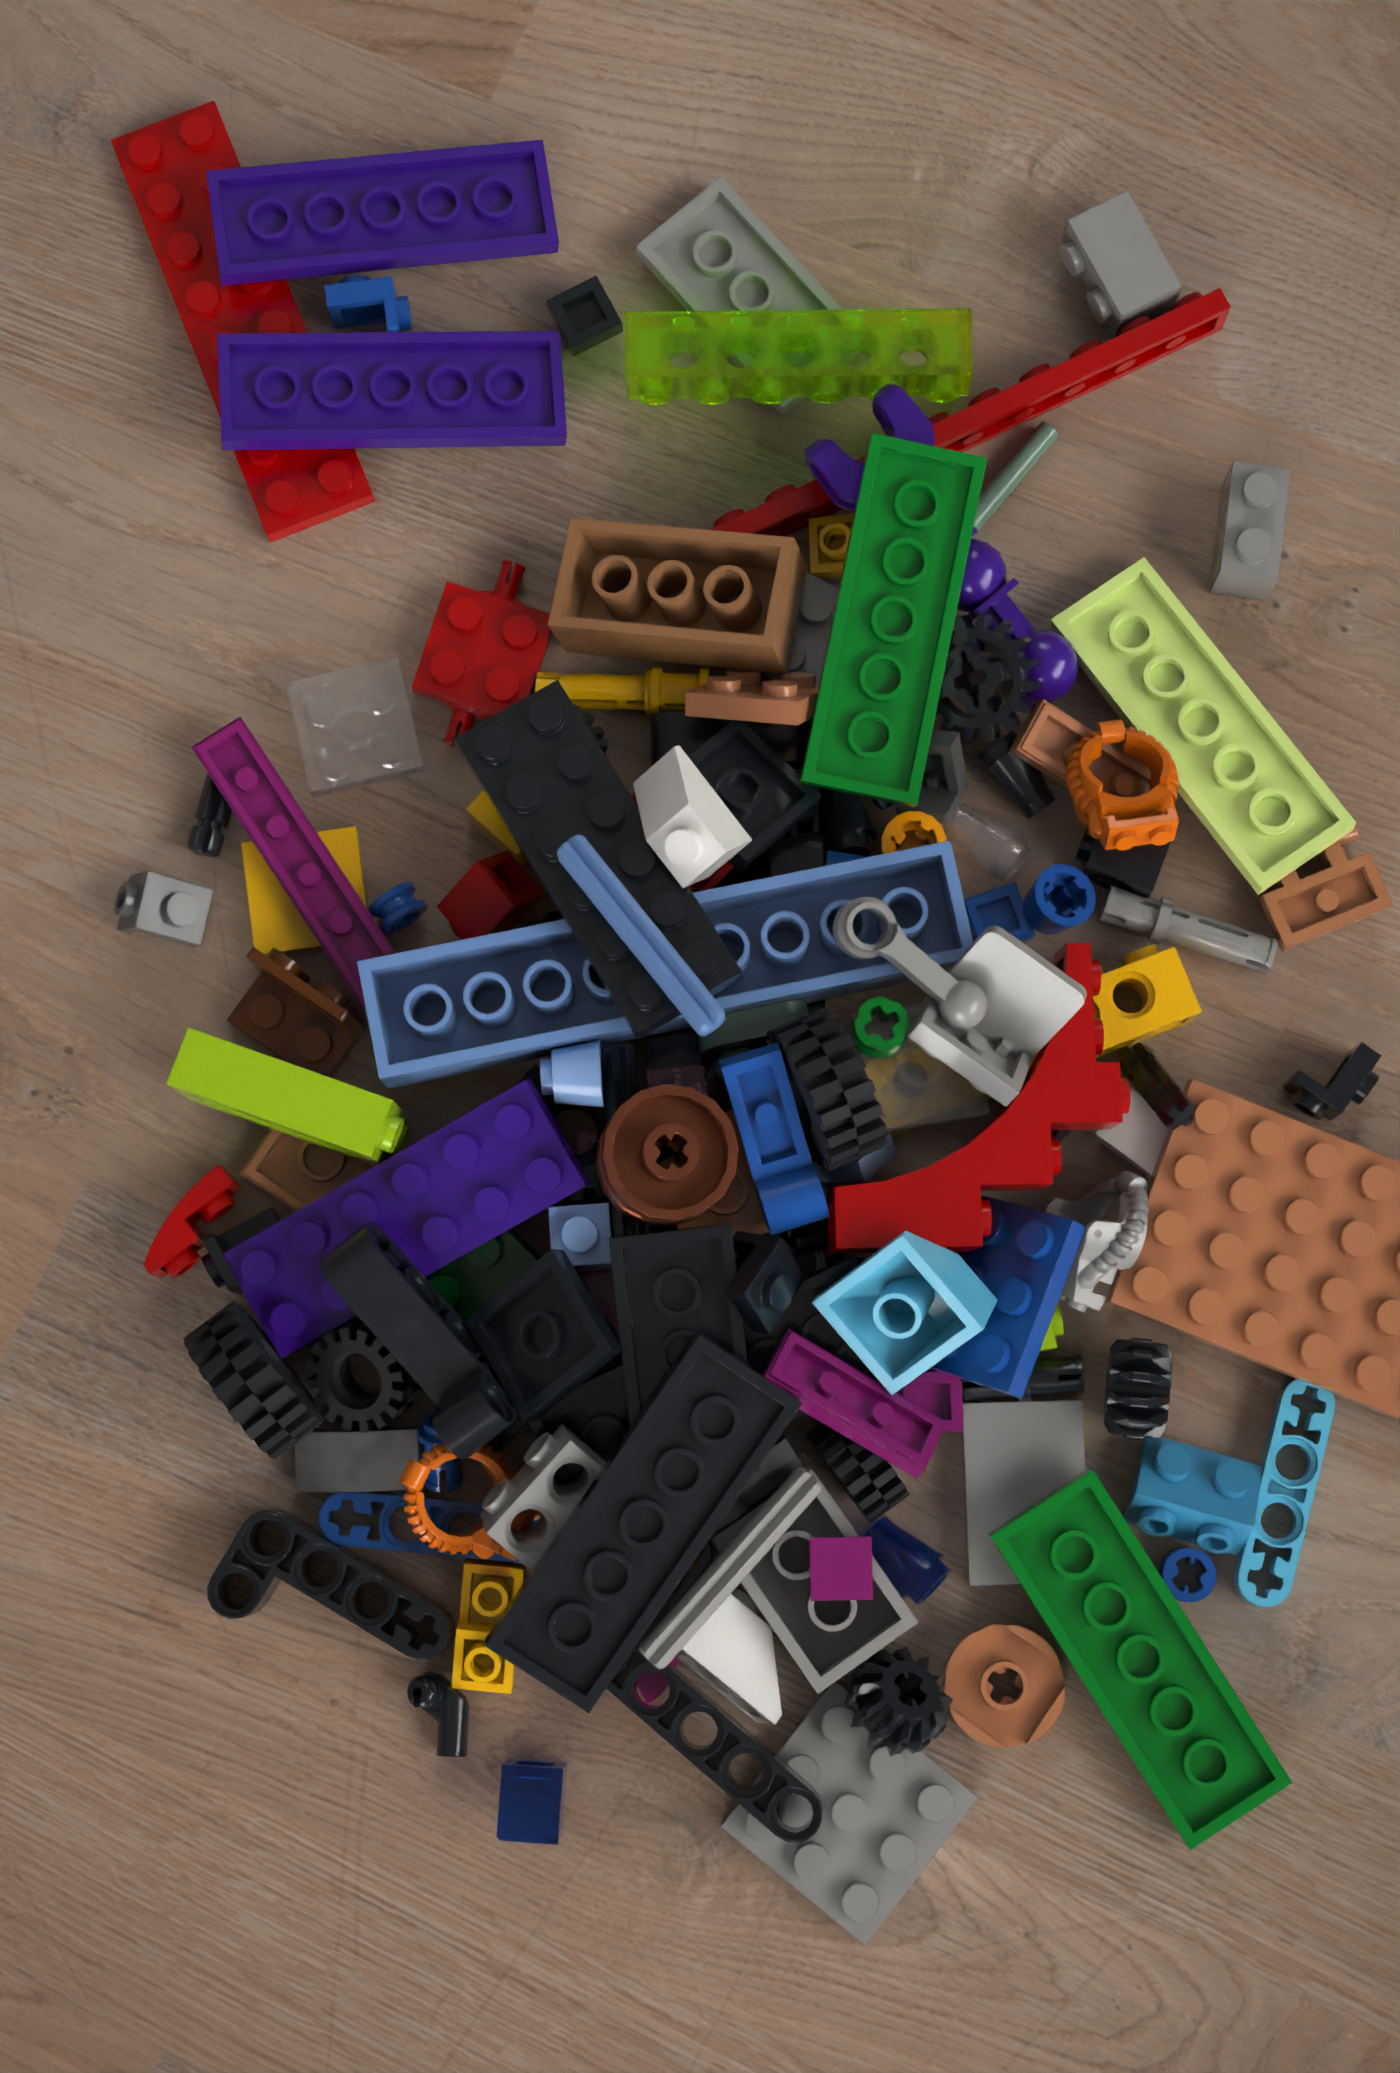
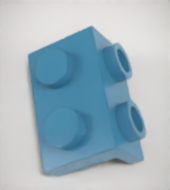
[1123,1437,1263,1555]

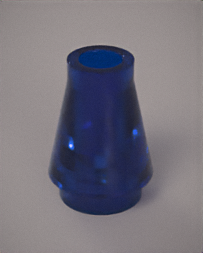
[863,1515,951,1605]

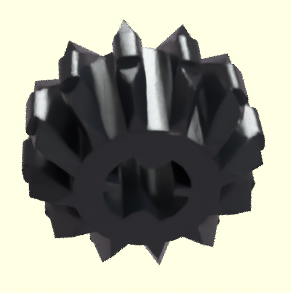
[1104,1337,1172,1440]
[844,1646,953,1757]

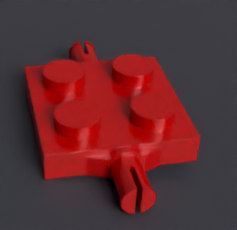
[411,560,552,749]

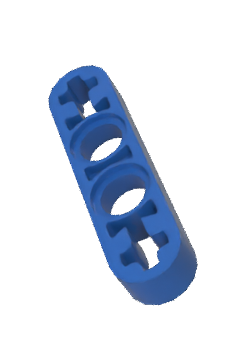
[319,1492,540,1563]

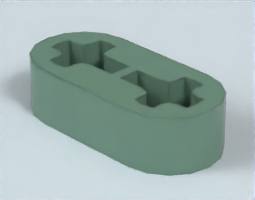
[697,1000,809,1055]

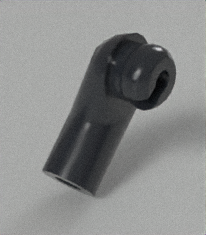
[407,1672,469,1757]

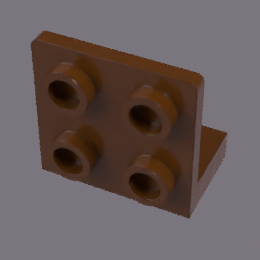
[227,947,365,1078]

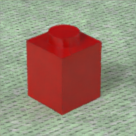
[437,850,544,940]

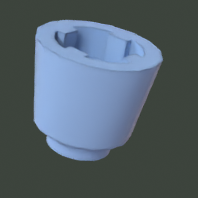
[540,1040,604,1107]

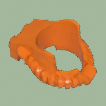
[1066,719,1179,851]
[399,1442,542,1561]

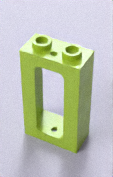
[166,1027,411,1166]

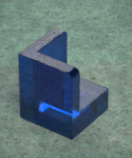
[497,1759,567,1845]

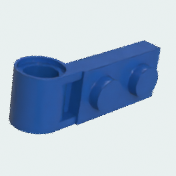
[718,1043,829,1235]

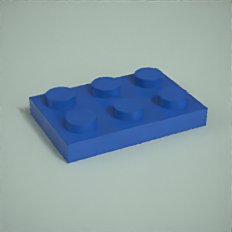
[930,1195,1086,1399]

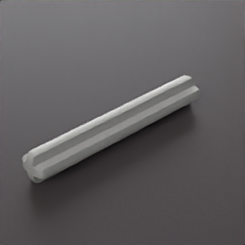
[639,1467,822,1669]

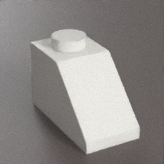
[633,745,752,888]
[676,1588,782,1725]

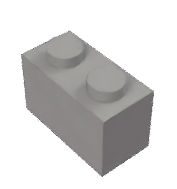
[1060,191,1182,338]
[1209,461,1291,600]

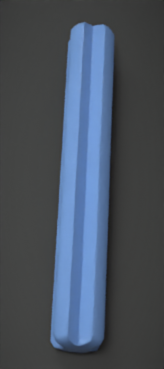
[557,834,726,1036]

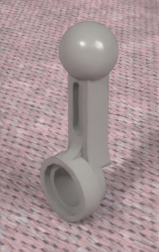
[833,897,987,1029]

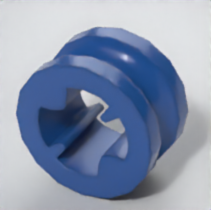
[368,882,428,935]
[1158,1547,1216,1602]

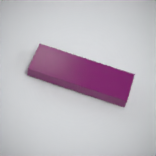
[763,1329,947,1478]

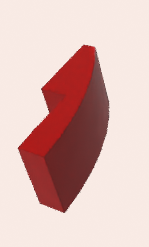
[143,1164,243,1279]

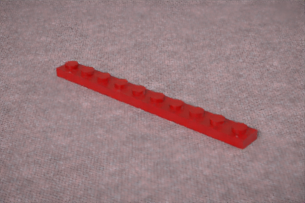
[709,288,1231,537]

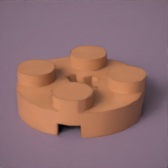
[943,1623,1065,1747]

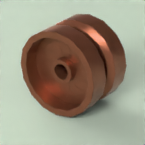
[595,1084,739,1227]

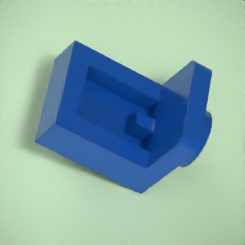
[324,275,413,332]

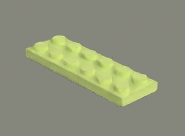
[1050,557,1356,895]

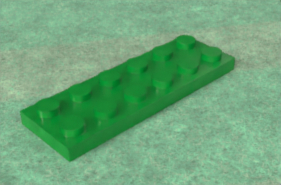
[799,433,987,807]
[988,1468,1292,1850]

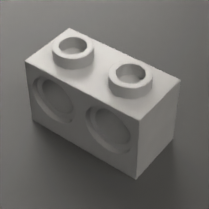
[480,1424,606,1571]

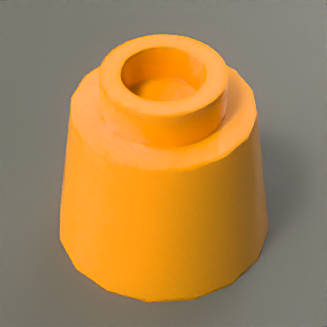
[882,811,947,854]

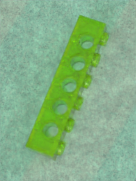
[625,308,973,406]

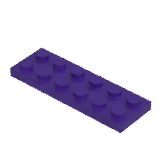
[206,139,559,286]
[217,331,567,450]
[223,1078,590,1358]

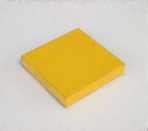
[241,826,368,956]

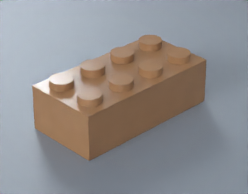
[548,518,808,674]

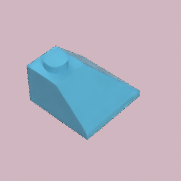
[812,1230,998,1395]

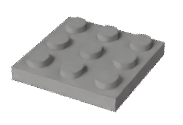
[721,1682,978,1946]

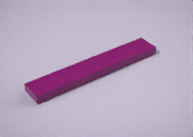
[191,716,396,1016]

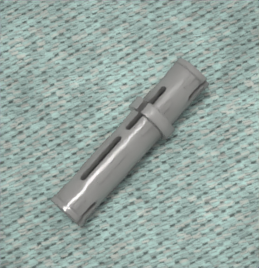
[1099,885,1279,975]

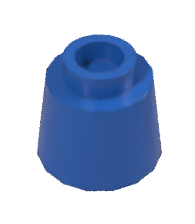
[1023,864,1096,935]

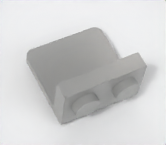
[907,926,1087,1107]

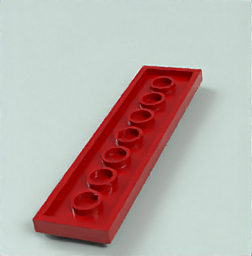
[111,101,376,543]

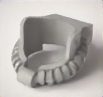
[1043,1171,1149,1312]

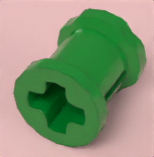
[852,996,909,1060]

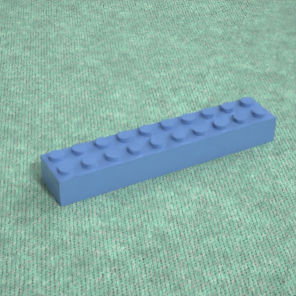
[357,840,973,1089]

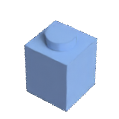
[548,1203,612,1272]

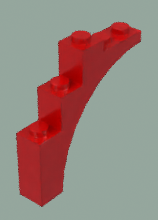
[827,943,1131,1254]

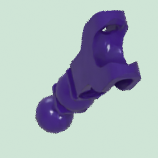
[804,383,1078,702]

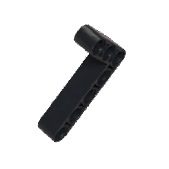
[606,1538,823,1843]

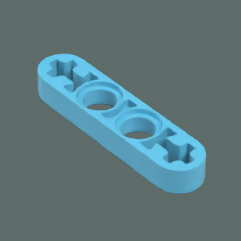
[1233,1379,1335,1607]

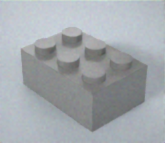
[711,1469,918,1694]

